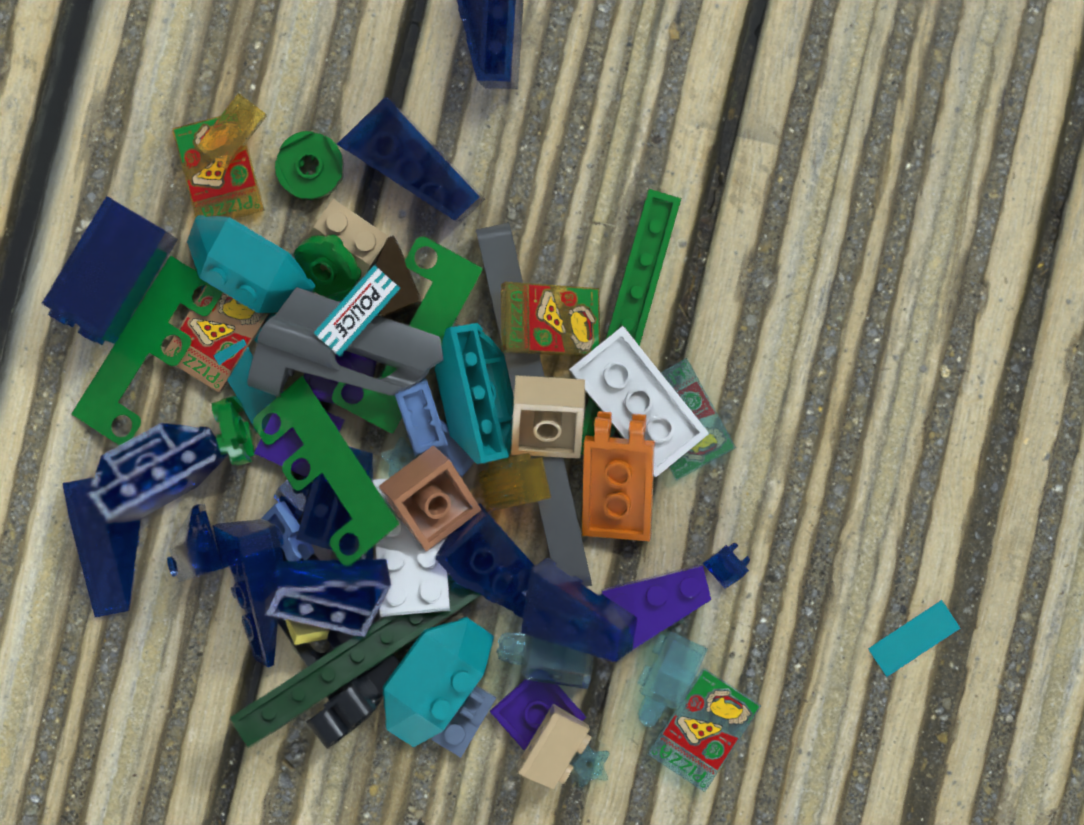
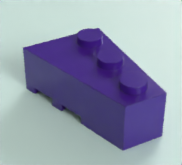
[601,565,711,658]

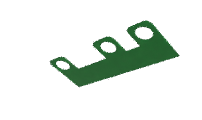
[332,237,484,434]
[71,255,222,447]
[253,376,400,566]

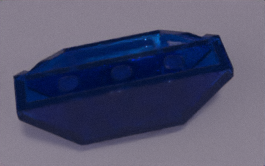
[88,423,228,524]

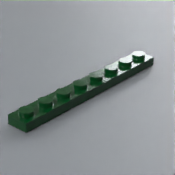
[229,565,483,749]

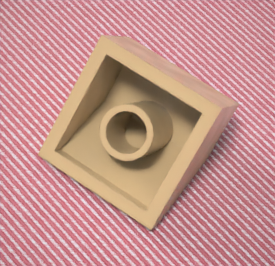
[308,199,389,286]
[511,376,585,459]
[518,704,591,789]

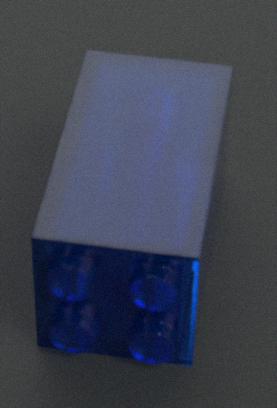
[41,196,178,345]

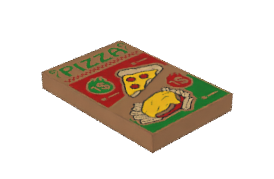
[164,286,271,393]

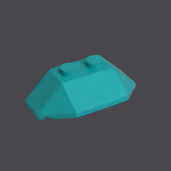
[187,215,316,313]
[435,323,514,464]
[383,616,494,747]

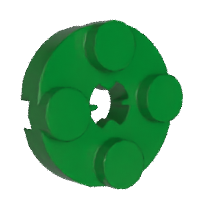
[275,131,344,200]
[293,234,361,301]
[212,396,254,466]

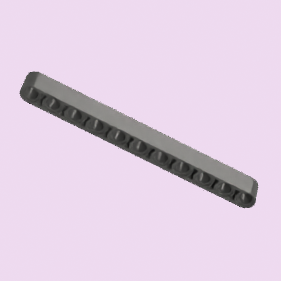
[476,222,592,593]

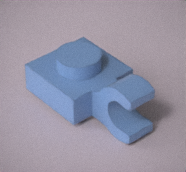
[257,501,314,565]

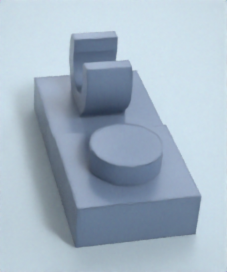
[432,685,497,757]

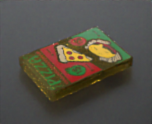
[172,111,265,219]
[501,282,600,357]

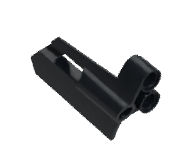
[271,553,400,749]

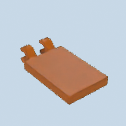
[582,411,655,542]

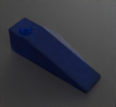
[62,470,144,618]
[434,502,574,632]
[167,504,224,582]
[212,519,284,667]

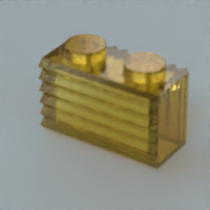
[478,453,551,512]

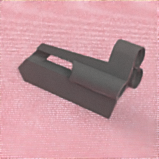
[247,287,443,397]

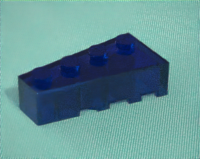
[337,97,485,222]

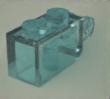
[496,626,596,689]
[637,629,708,727]

